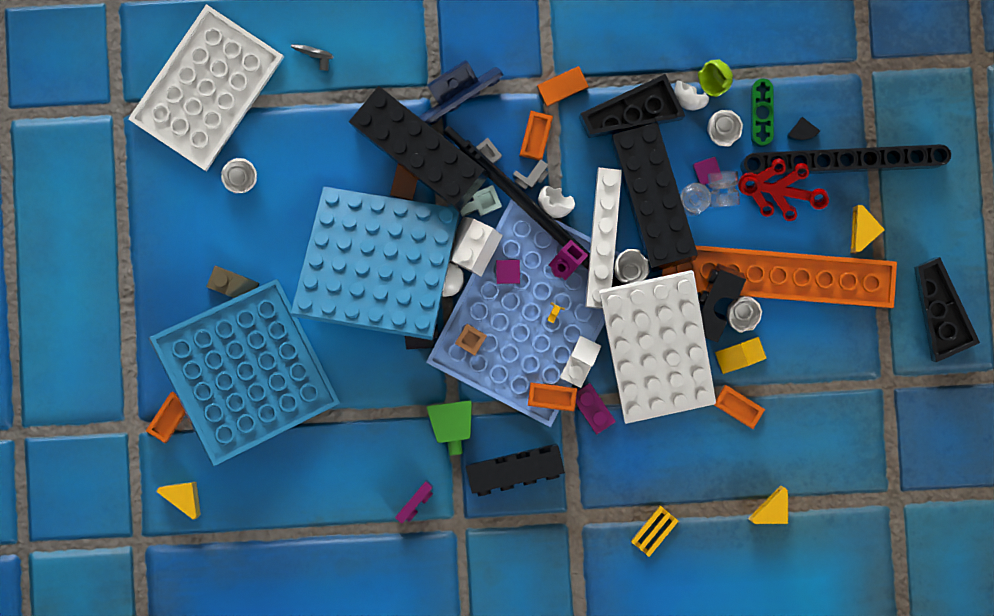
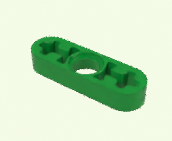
[751,78,774,147]

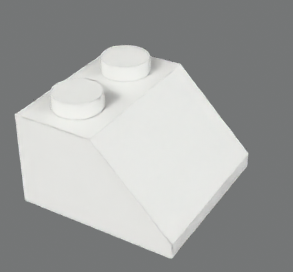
[450,216,503,277]

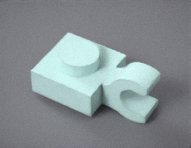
[460,185,502,217]

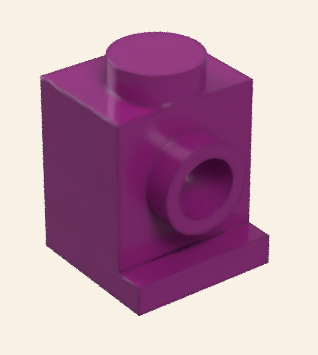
[548,240,588,281]

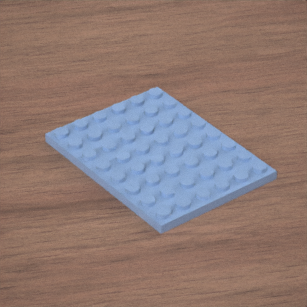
[426,199,620,427]

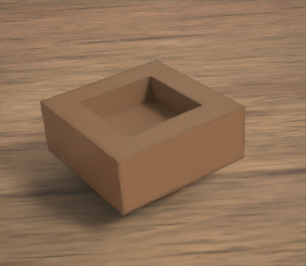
[455,324,487,356]

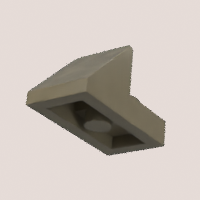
[206,266,259,298]

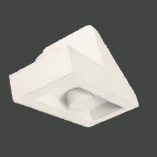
[559,336,601,388]

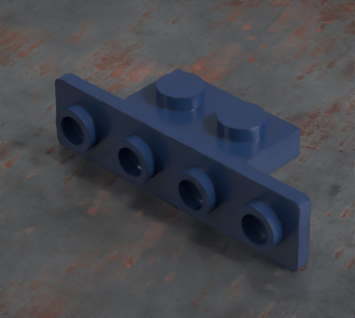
[419,60,503,125]

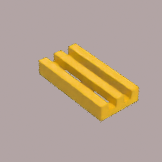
[631,506,678,557]

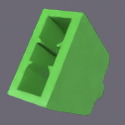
[427,400,472,455]

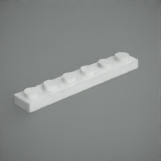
[585,167,622,309]

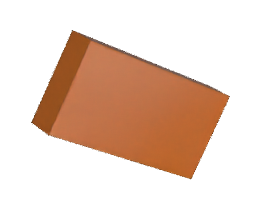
[537,66,589,107]
[519,111,553,161]
[528,382,577,412]
[714,385,765,429]
[146,392,186,444]

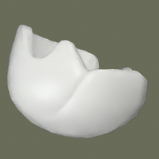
[674,80,709,111]
[707,110,743,147]
[221,158,257,193]
[538,186,575,218]
[614,249,649,285]
[442,262,464,297]
[726,296,762,333]

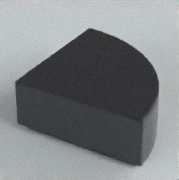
[787,117,820,140]

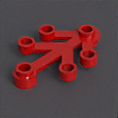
[738,159,829,221]

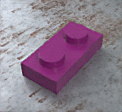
[575,383,616,435]
[395,480,434,523]

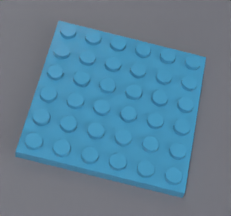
[291,187,460,340]
[149,279,340,467]

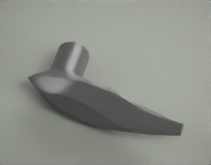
[291,44,334,71]

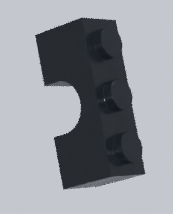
[698,264,747,343]

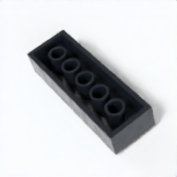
[349,86,489,212]
[611,122,698,273]

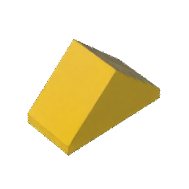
[850,205,885,254]
[715,337,767,374]
[156,482,201,520]
[748,486,788,524]

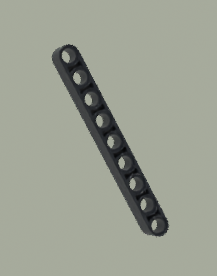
[740,144,951,176]

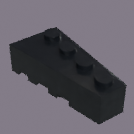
[579,74,685,138]
[914,257,980,362]
[466,443,565,497]

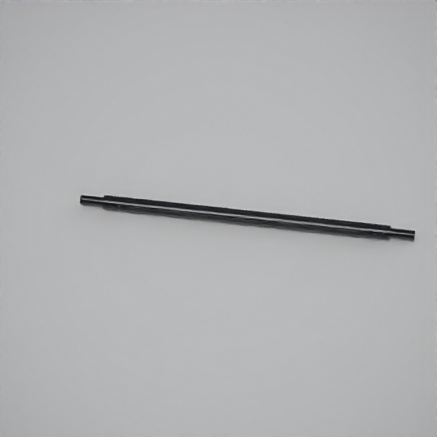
[443,126,624,287]

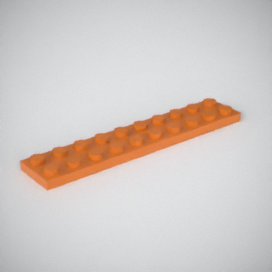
[661,245,897,308]

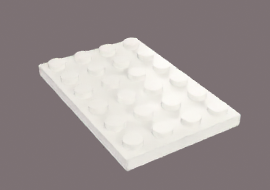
[128,4,284,172]
[599,270,716,424]

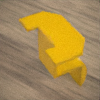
[548,302,565,323]

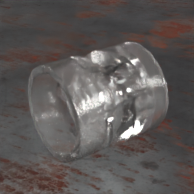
[707,171,740,207]
[679,183,711,216]

